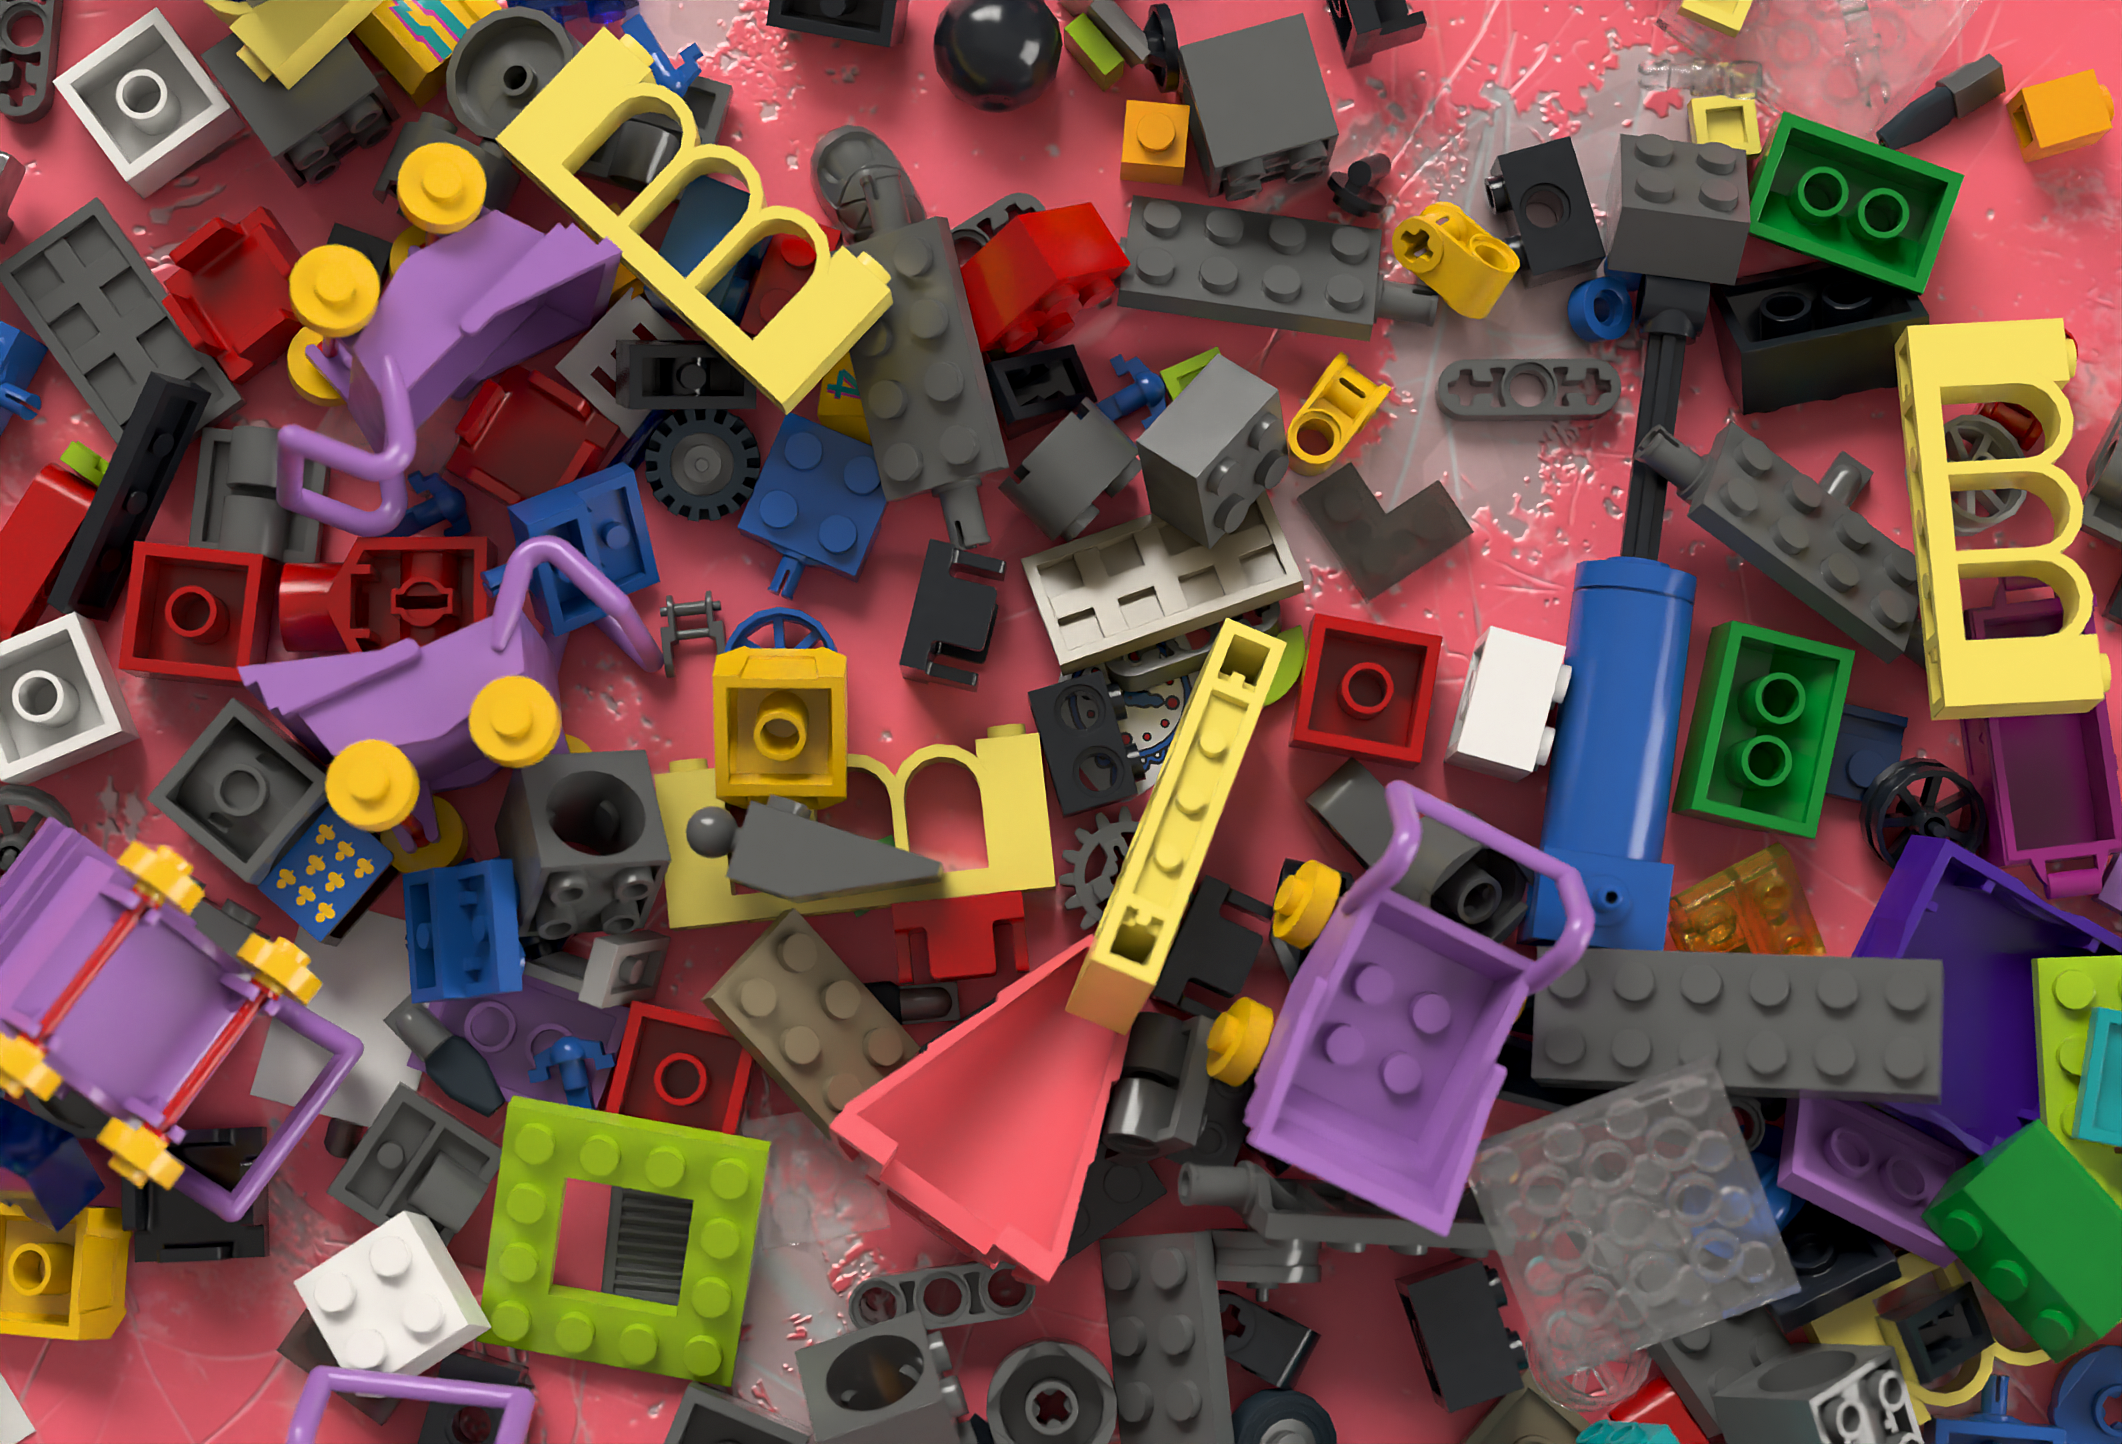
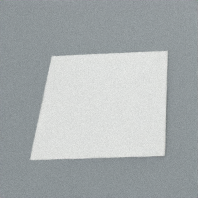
[250,910,430,1127]

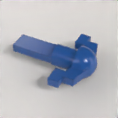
[621,13,704,98]
[1076,354,1167,430]
[378,470,471,537]
[528,1036,617,1110]

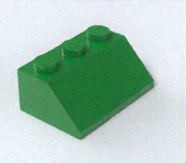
[1748,111,1965,296]
[1671,620,1855,839]
[1920,1118,2122,1364]

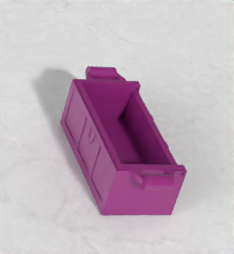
[1959,576,2122,900]

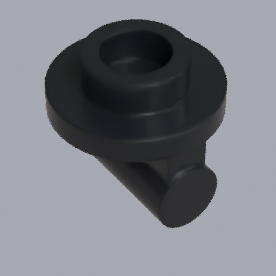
[1327,153,1391,217]

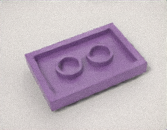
[406,972,630,1111]
[1777,1098,1967,1269]

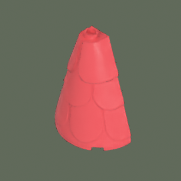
[829,934,1133,1286]

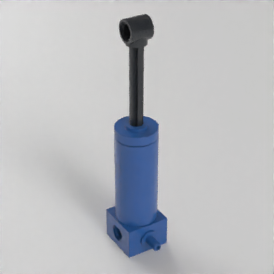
[1516,274,1710,951]

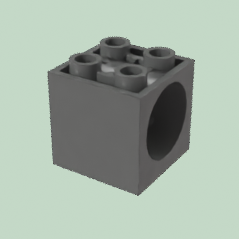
[1178,13,1339,201]
[200,32,401,188]
[147,698,331,886]
[494,750,671,939]
[795,1310,978,1444]
[1711,1342,1924,1444]

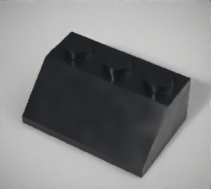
[1708,261,1929,415]

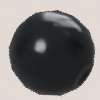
[933,0,1063,113]

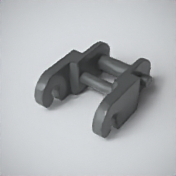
[660,591,727,678]

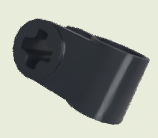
[1218,1289,1321,1391]

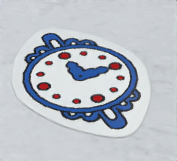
[1058,634,1200,802]

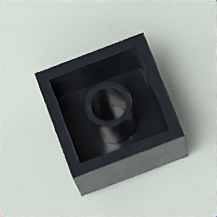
[1394,1257,1529,1413]

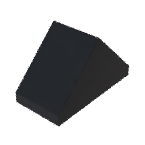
[984,344,1098,441]
[1875,1281,1995,1385]

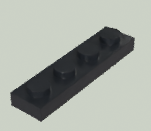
[47,371,212,622]

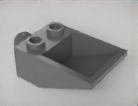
[686,794,945,903]

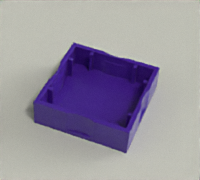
[1851,835,2122,1161]

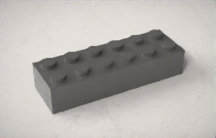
[1531,946,1945,1104]

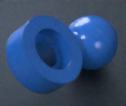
[1567,255,1641,343]

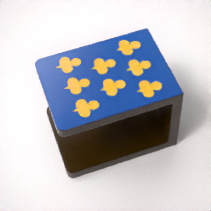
[257,805,401,947]

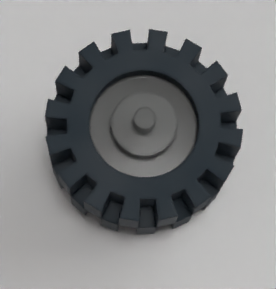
[644,409,760,522]

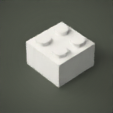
[52,7,246,199]
[0,612,140,785]
[1443,626,1572,783]
[293,1211,492,1398]

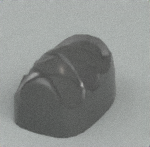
[811,125,927,245]

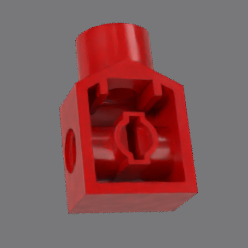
[279,536,498,654]

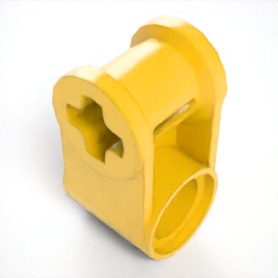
[1392,201,1520,319]
[1285,352,1392,476]

